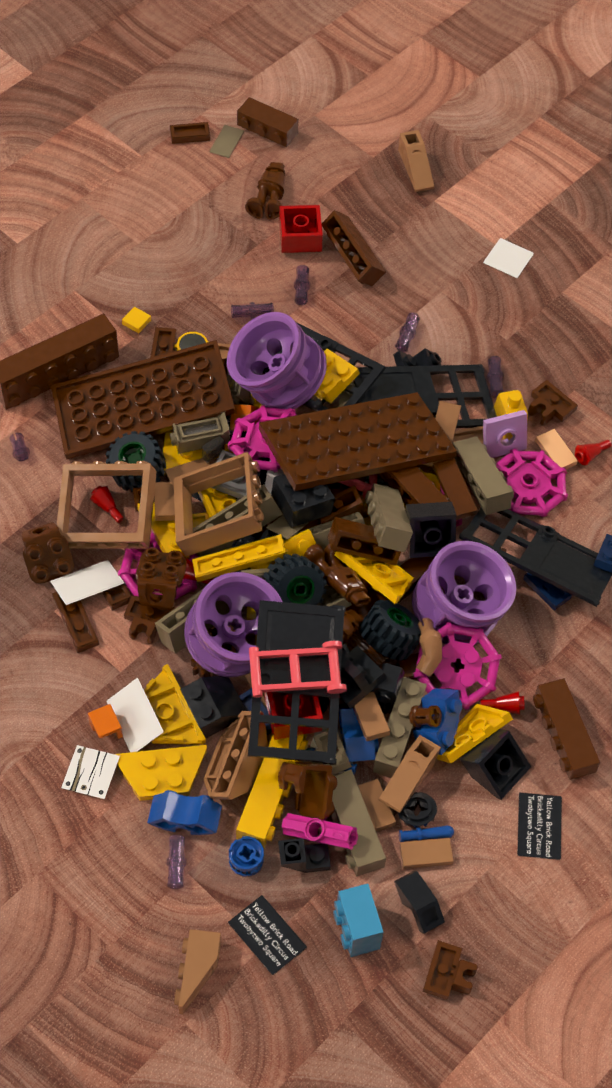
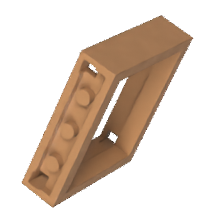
[174,452,264,557]
[57,461,157,549]

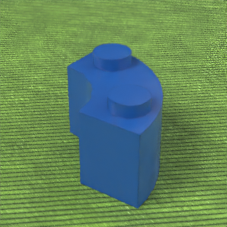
[413,688,462,755]
[338,704,379,762]
[147,790,222,835]

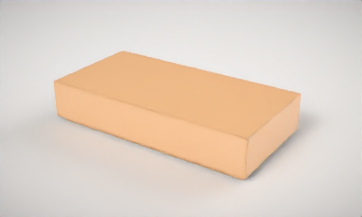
[535,429,578,469]

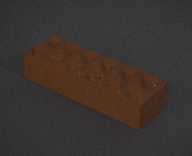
[0,313,119,410]

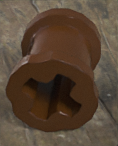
[409,705,442,727]

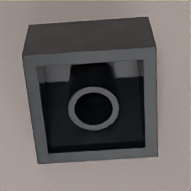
[180,676,246,738]
[460,729,531,800]

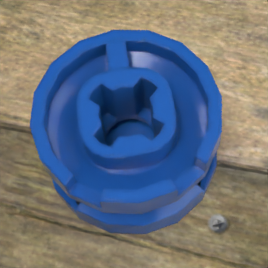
[229,836,264,877]

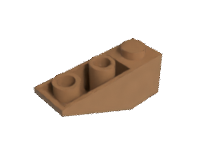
[398,130,434,192]
[379,735,441,813]
[174,929,221,1015]

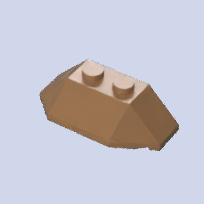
[204,711,268,800]

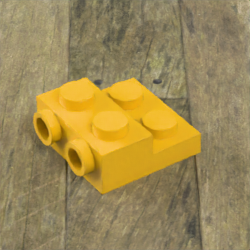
[314,349,360,404]

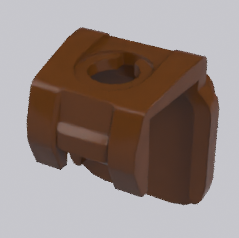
[22,522,74,584]
[136,548,187,609]
[278,760,337,820]

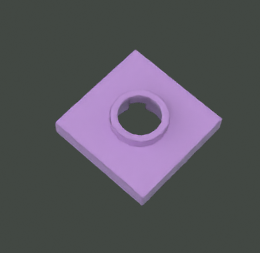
[483,410,527,458]

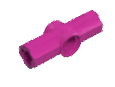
[282,813,358,850]

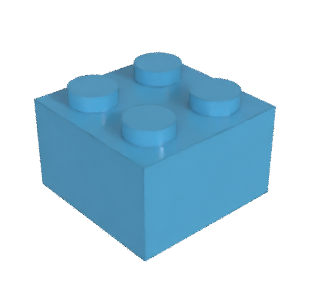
[333,884,384,957]

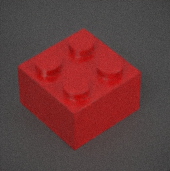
[279,205,323,253]
[264,692,323,740]

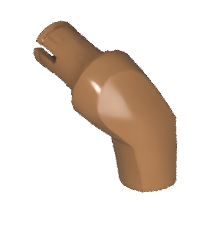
[416,618,442,677]

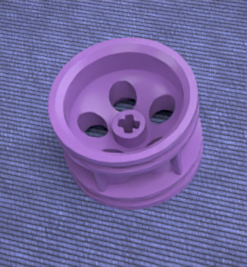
[227,312,327,409]
[412,541,516,644]
[184,572,282,677]

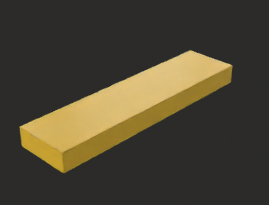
[192,534,286,582]

